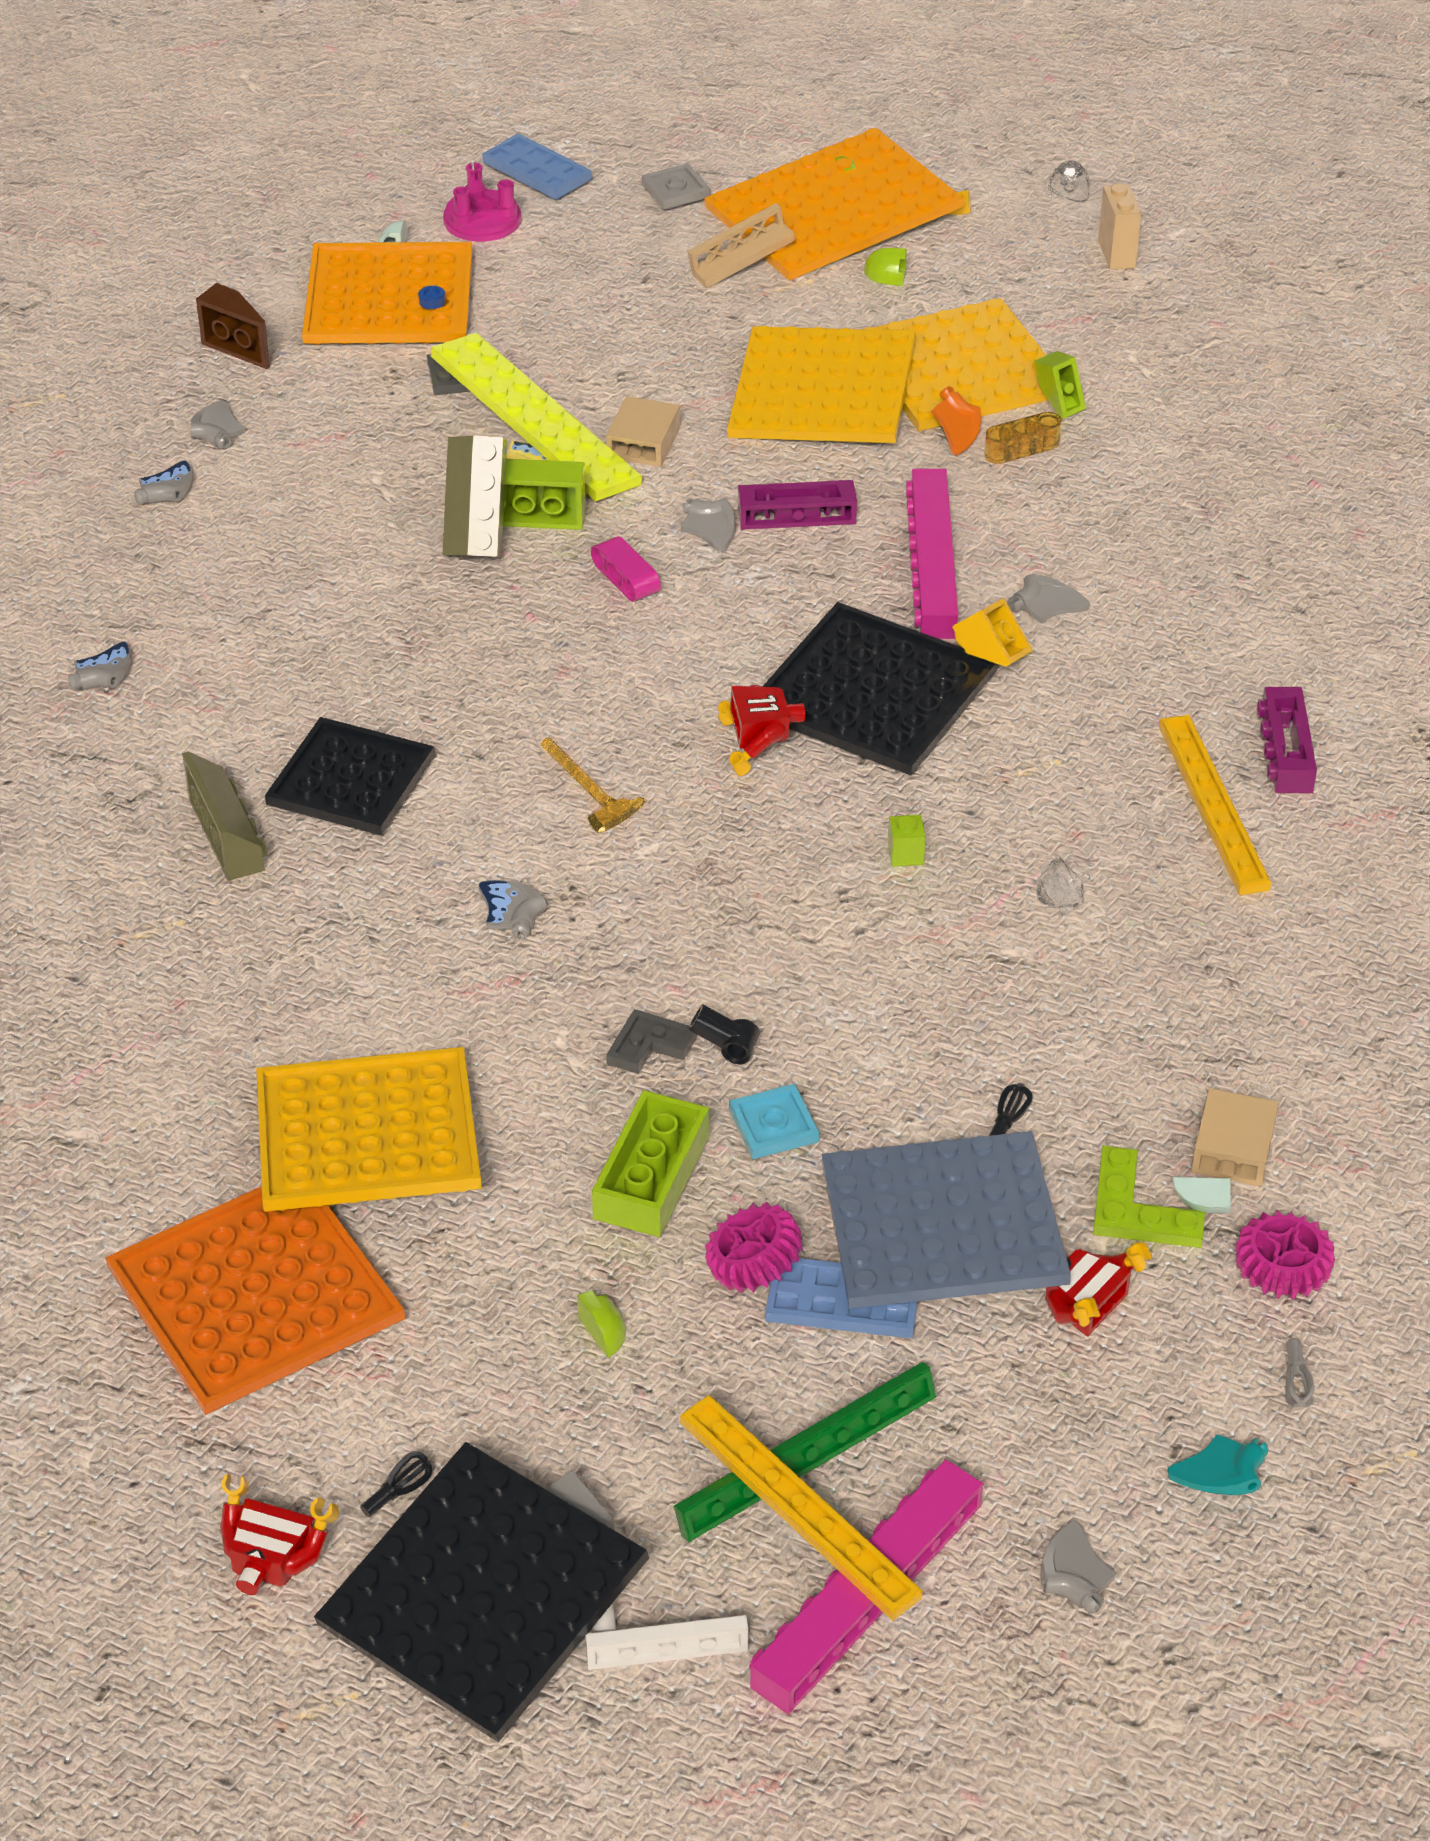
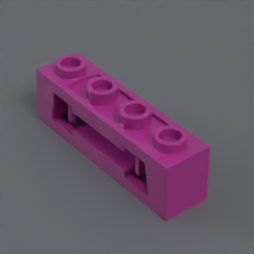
[738,480,857,530]
[1257,687,1317,793]

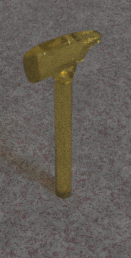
[541,737,645,833]

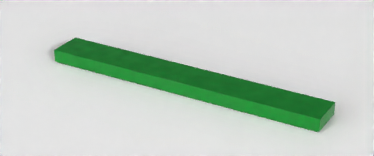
[674,1362,936,1542]

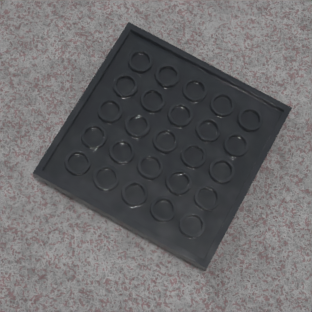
[762,602,998,776]
[314,1442,649,1743]

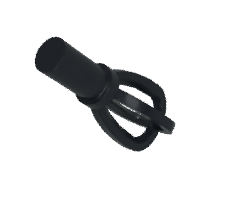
[989,1083,1032,1136]
[360,1451,432,1518]

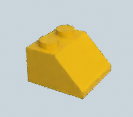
[952,598,1033,667]

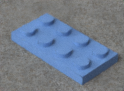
[482,133,592,200]
[765,1258,918,1339]

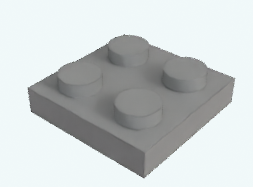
[642,163,711,210]

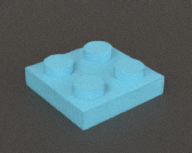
[729,1084,819,1160]

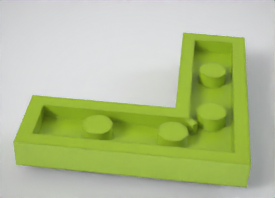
[1093,1145,1205,1248]

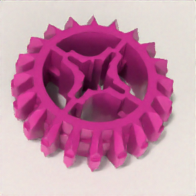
[705,1202,803,1293]
[1235,1210,1335,1300]

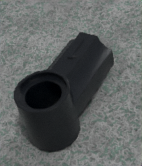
[688,1004,760,1065]

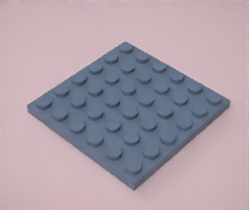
[822,1131,1070,1309]

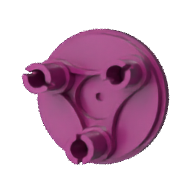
[443,162,522,242]

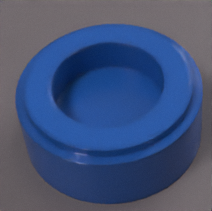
[418,285,446,309]

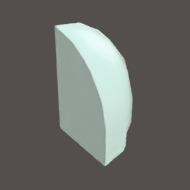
[378,220,408,242]
[1172,1177,1231,1214]

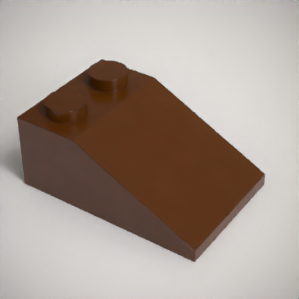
[196,283,270,369]

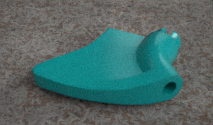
[1168,1435,1269,1495]

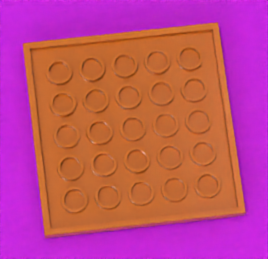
[105,1186,405,1415]

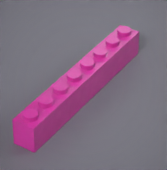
[906,469,958,639]
[749,1459,983,1715]

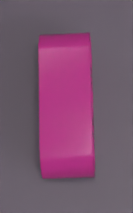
[590,536,661,602]

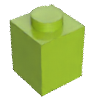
[888,815,926,867]

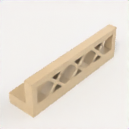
[687,203,795,289]

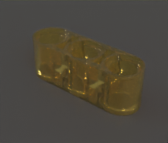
[984,412,1062,464]

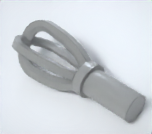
[1285,1338,1315,1408]

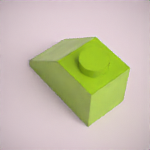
[1034,351,1086,419]

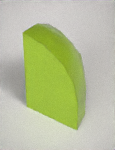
[864,248,907,286]
[577,1291,626,1358]

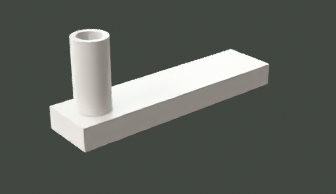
[585,1603,748,1670]

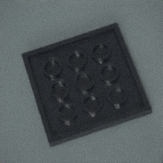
[265,717,435,836]

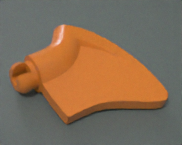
[931,386,981,456]

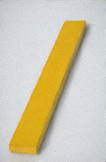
[1159,714,1271,895]
[680,1395,923,1621]

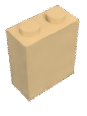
[1098,183,1141,270]
[606,396,680,467]
[1191,1088,1279,1187]

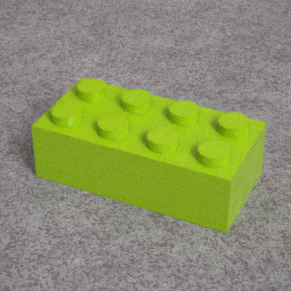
[503,459,586,530]
[592,1090,709,1238]

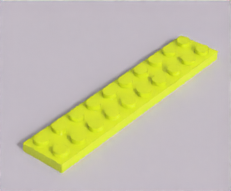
[431,333,642,502]

